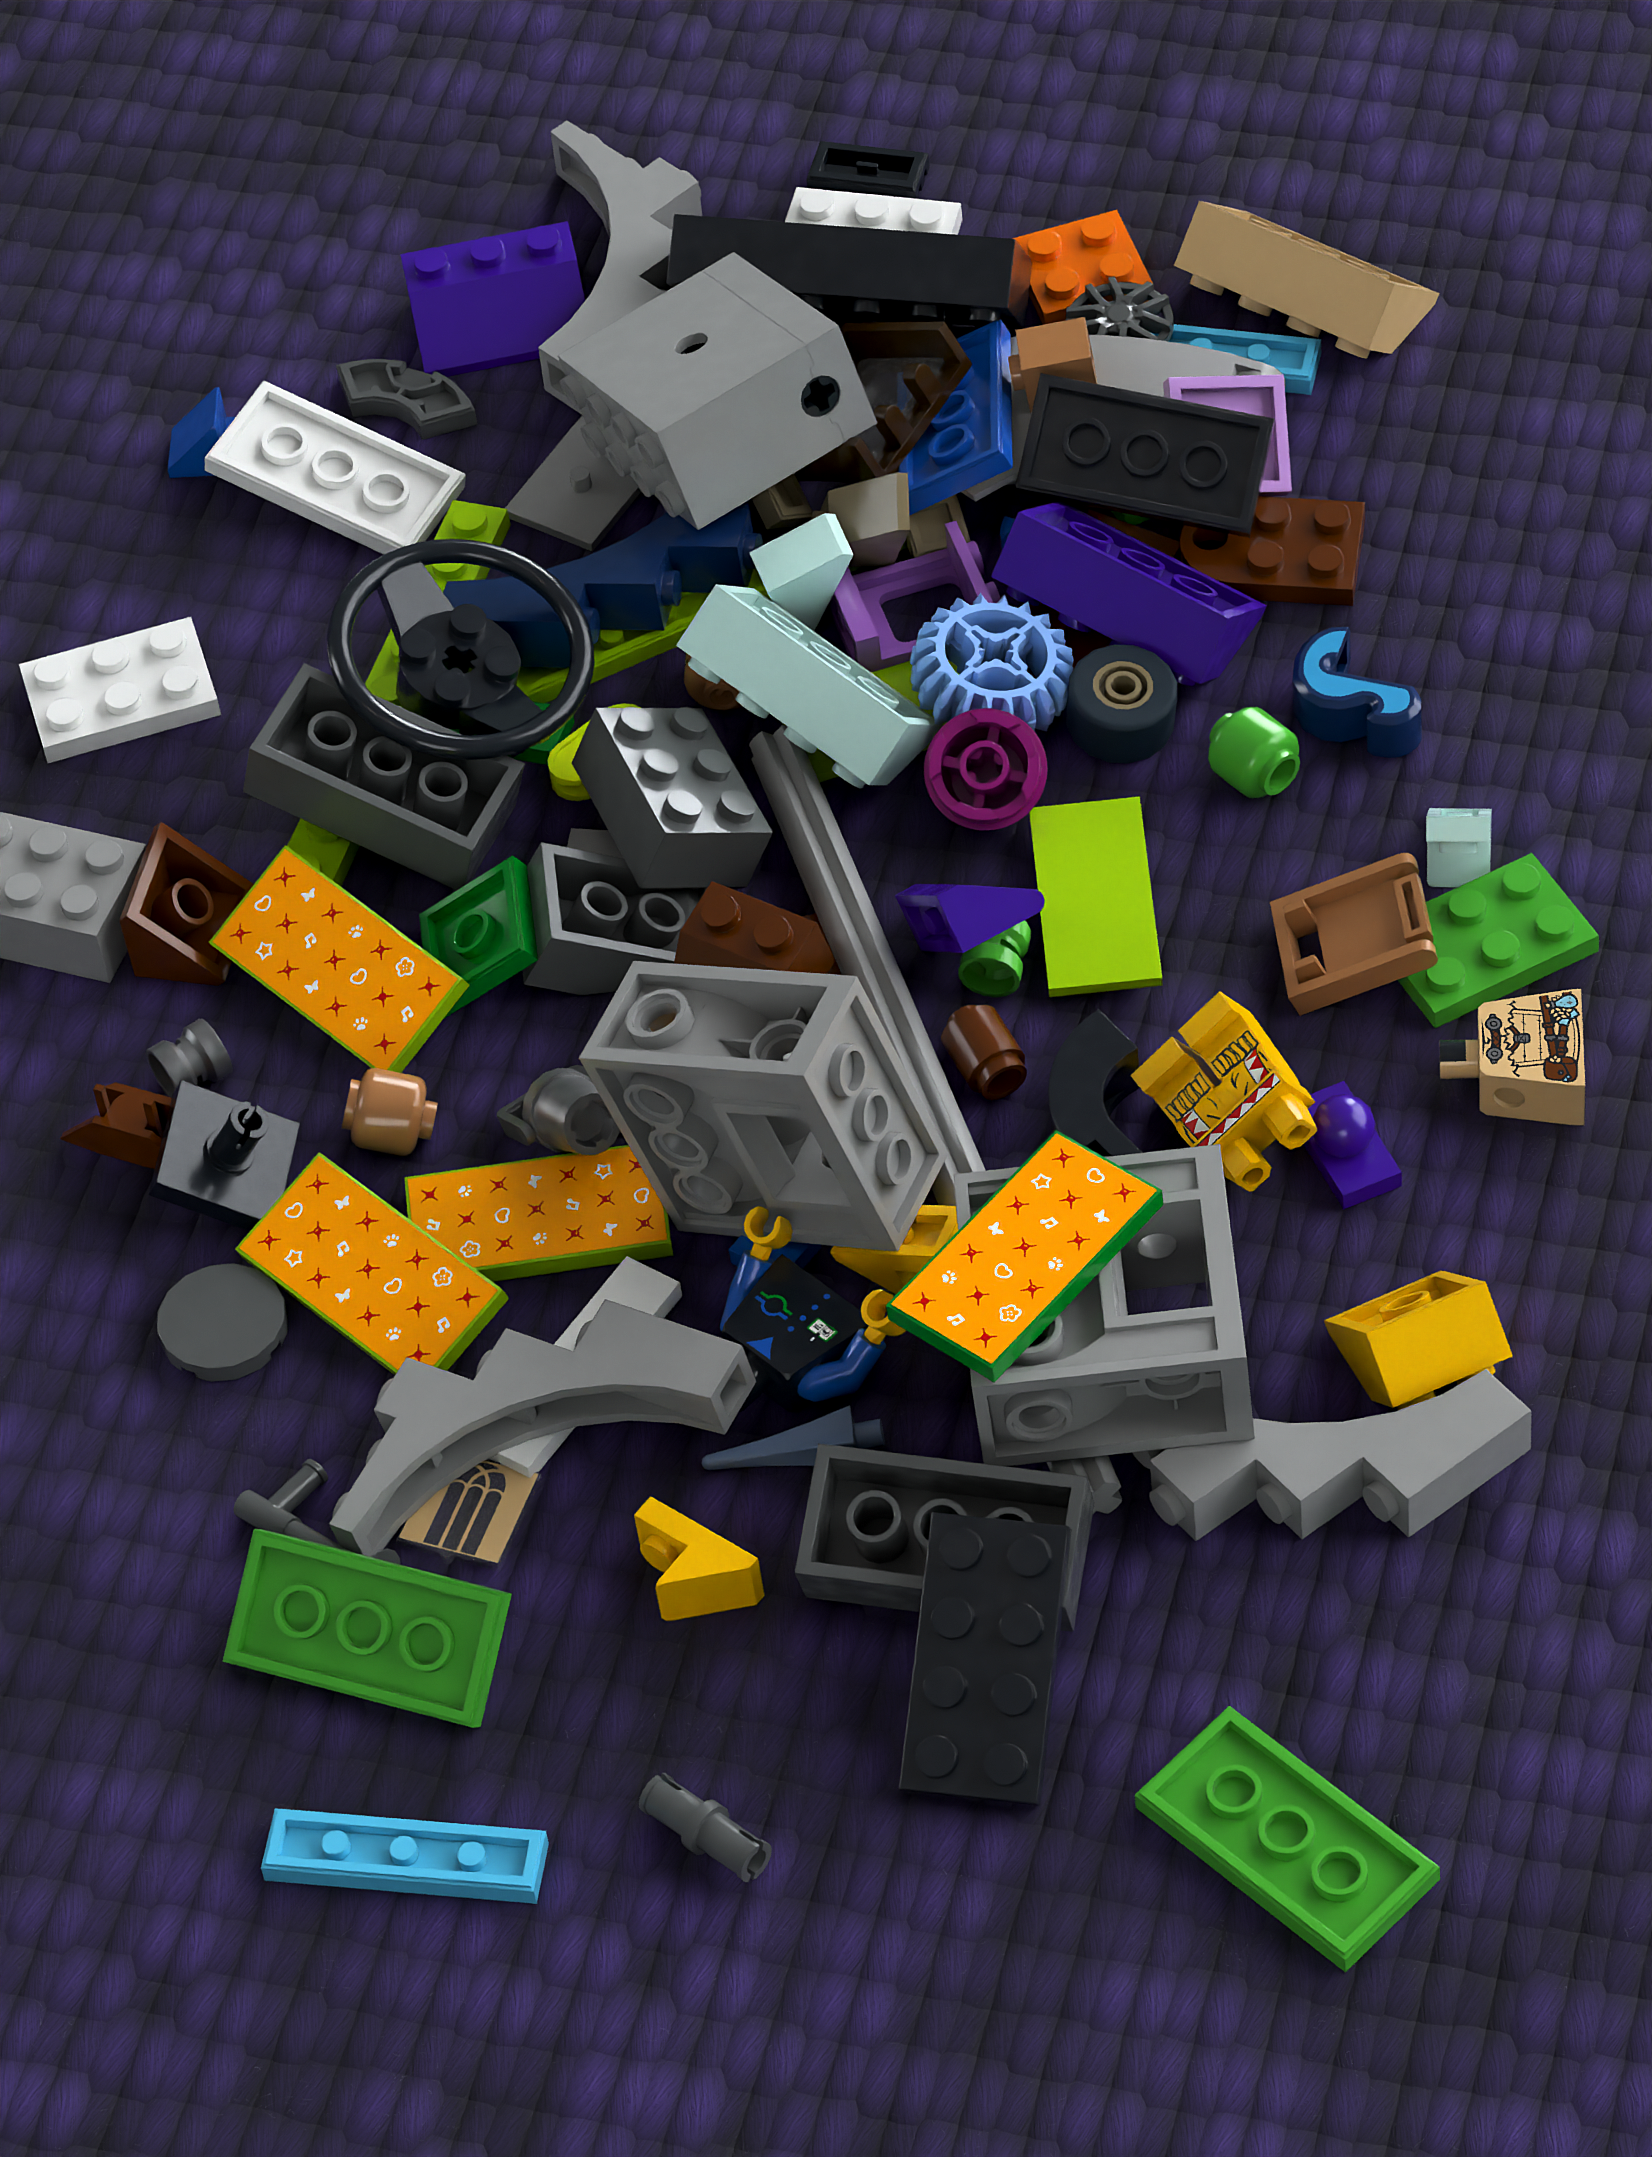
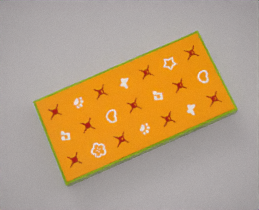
[209,845,469,1073]
[404,1145,673,1282]
[235,1152,509,1375]

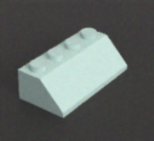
[676,584,943,788]

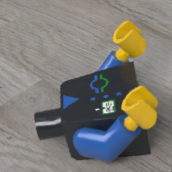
[720,1206,906,1412]

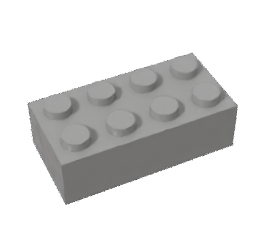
[0,812,147,983]

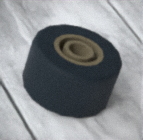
[1066,644,1177,763]

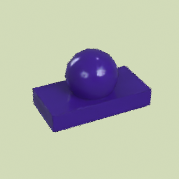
[1303,1081,1402,1210]

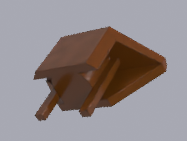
[60,1082,172,1169]

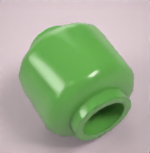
[1208,707,1300,798]

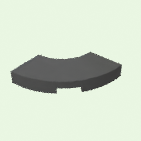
[336,359,478,440]

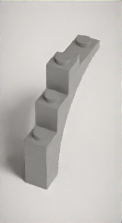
[538,120,702,414]
[329,1299,756,1557]
[1132,1369,1531,1541]

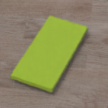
[1029,796,1163,997]

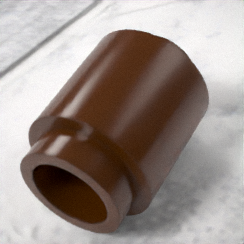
[941,1005,1027,1100]

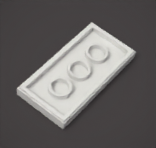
[205,381,466,555]

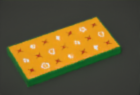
[886,1130,1164,1383]

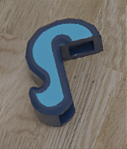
[1292,627,1422,758]

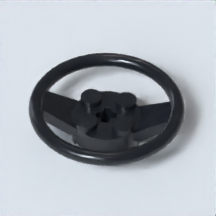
[327,539,595,760]

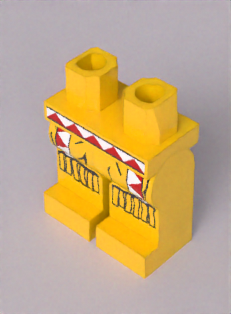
[1130,991,1317,1192]

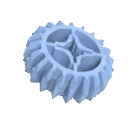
[910,593,1074,731]

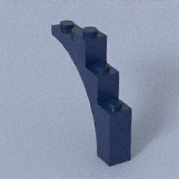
[443,499,763,668]

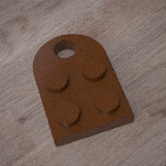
[1180,496,1365,606]

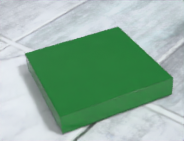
[419,855,538,1018]

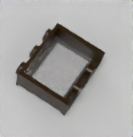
[794,322,973,482]

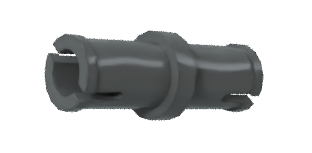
[639,1773,772,1882]

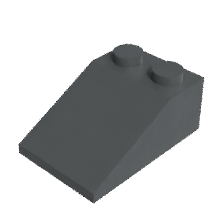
[522,842,708,995]

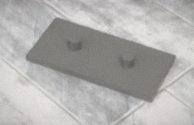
[505,415,642,552]

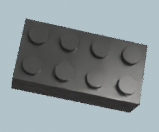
[243,663,525,890]
[795,1443,1095,1632]

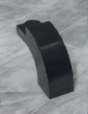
[1048,1009,1142,1157]

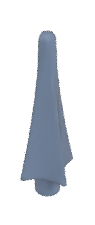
[701,1405,885,1470]

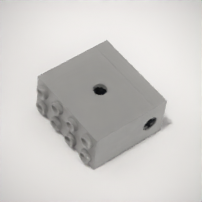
[557,252,877,530]

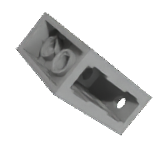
[579,961,949,1252]
[953,1144,1255,1466]

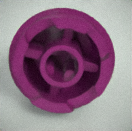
[924,708,1047,830]

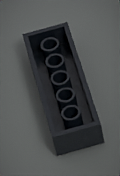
[666,214,1032,332]

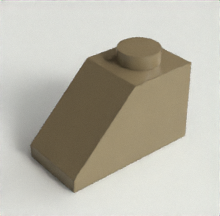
[811,472,910,567]

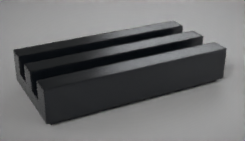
[806,141,930,199]

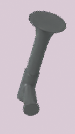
[234,1459,400,1565]

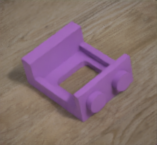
[827,521,1001,672]

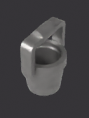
[497,1065,620,1155]

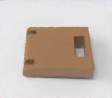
[1270,853,1438,1016]

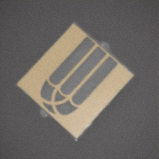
[396,1458,542,1572]

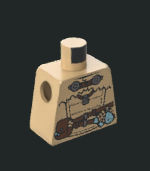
[1439,989,1585,1125]

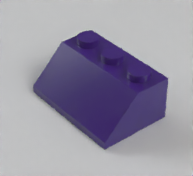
[400,221,585,377]

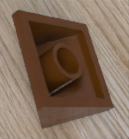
[119,822,254,986]

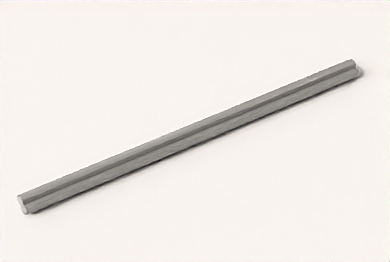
[749,725,1122,1514]

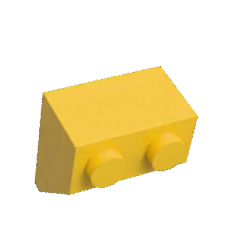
[1324,1270,1513,1410]

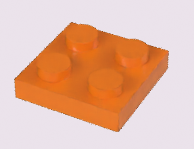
[1012,210,1153,325]

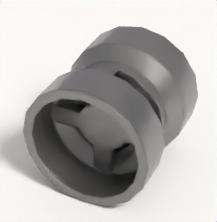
[146,1019,233,1098]

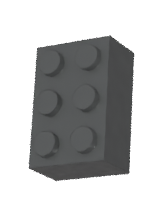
[572,707,773,888]

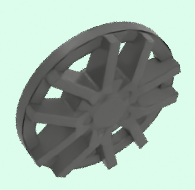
[1065,276,1174,342]

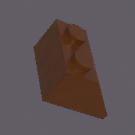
[674,881,835,974]

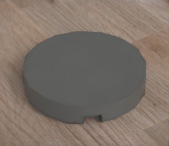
[157,1263,288,1382]

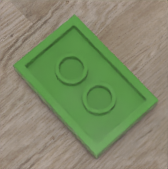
[1398,853,1599,1028]

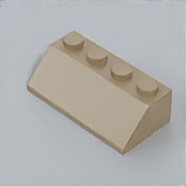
[1174,201,1440,359]

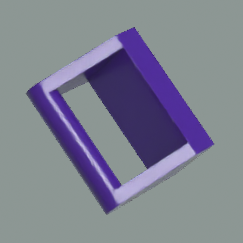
[895,884,1045,953]

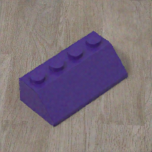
[991,501,1267,686]

